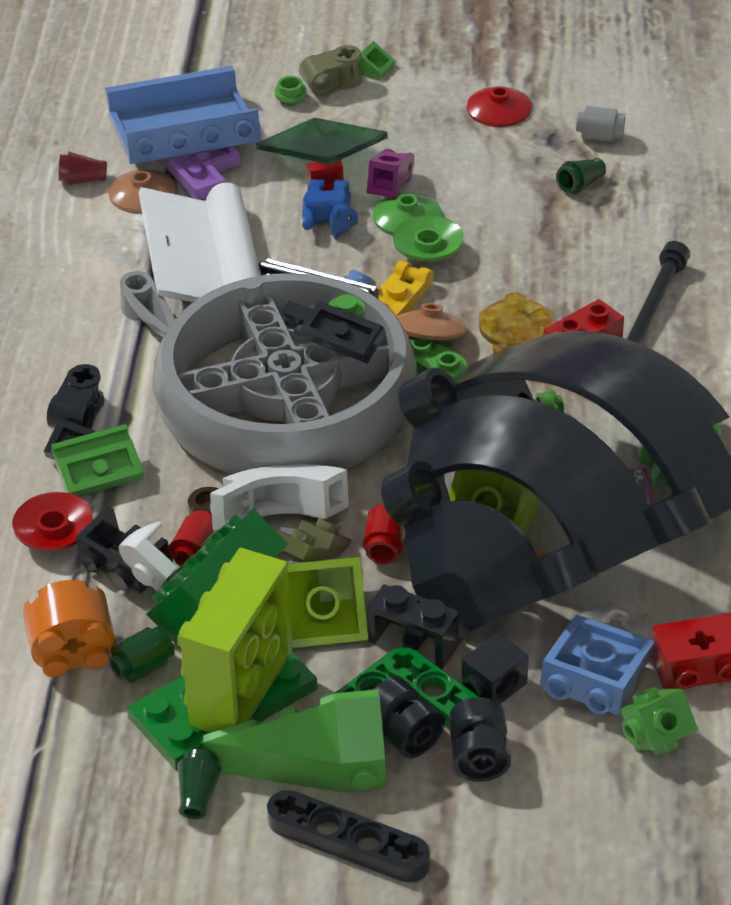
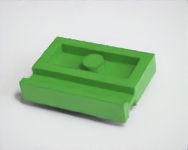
[51,424,144,497]

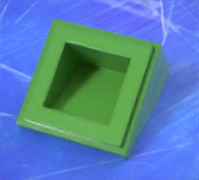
[358,41,397,80]

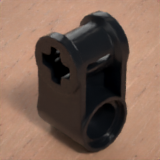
[47,364,105,429]

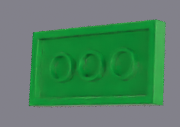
[127,652,318,770]

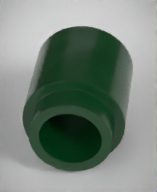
[109,626,175,683]

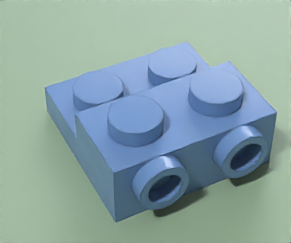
[540,614,655,716]

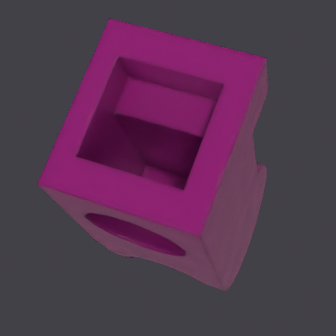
[366,149,414,199]

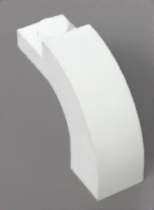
[210,464,349,531]

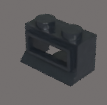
[75,506,173,594]
[367,584,463,670]

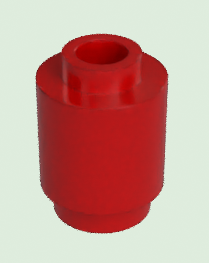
[363,504,405,564]
[169,510,214,566]

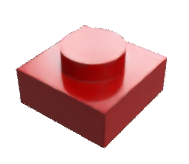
[307,158,344,191]

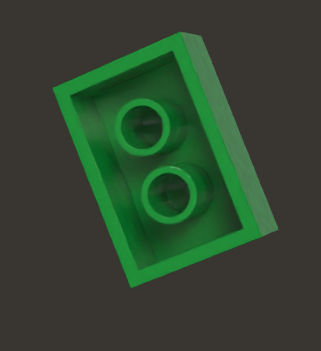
[146,508,288,649]

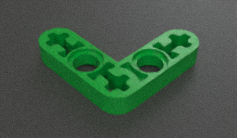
[335,647,478,731]

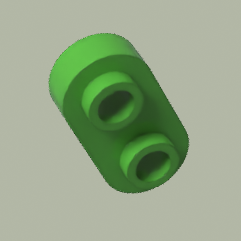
[410,337,467,378]

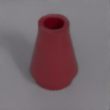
[58,151,107,185]

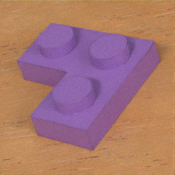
[165,146,241,200]

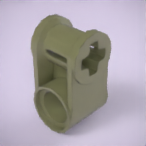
[299,45,363,96]

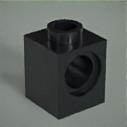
[461,632,529,704]

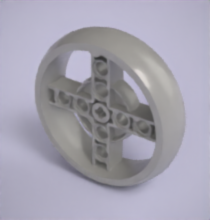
[153,273,417,475]

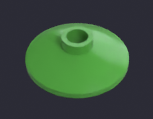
[373,193,442,236]
[393,215,463,262]

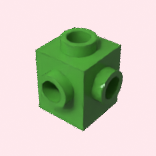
[620,688,699,755]

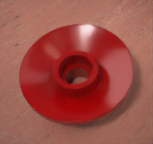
[467,86,532,127]
[12,492,93,551]

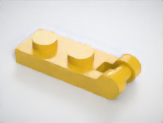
[378,260,434,316]

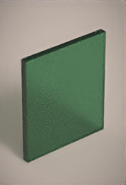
[256,118,388,165]

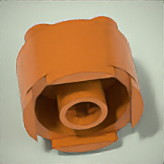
[23,580,115,677]

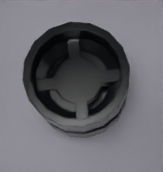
[374,676,445,759]
[449,697,511,782]

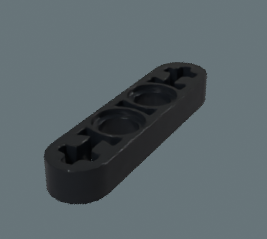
[267,790,430,883]

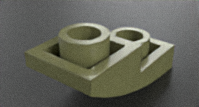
[276,518,352,561]

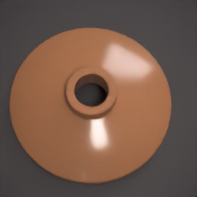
[108,170,176,213]
[396,303,467,340]

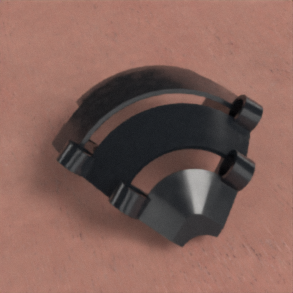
[381,331,731,631]

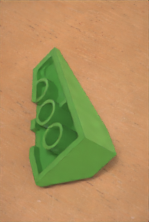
[203,689,386,792]

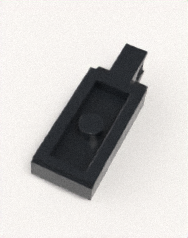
[281,300,386,364]

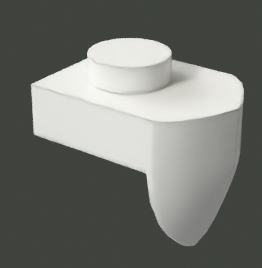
[119,521,177,591]

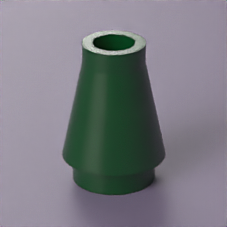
[556,158,606,194]
[178,749,222,819]

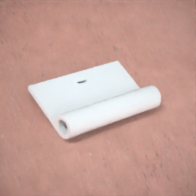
[138,183,261,302]

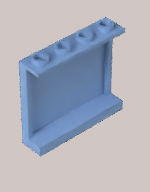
[105,66,261,165]

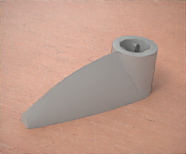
[120,271,175,337]

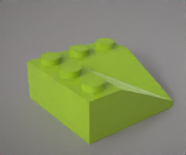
[177,547,292,733]

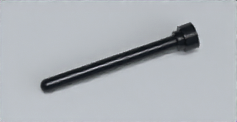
[626,241,691,344]

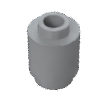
[576,106,626,143]

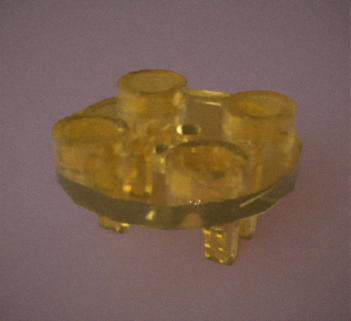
[479,292,553,353]

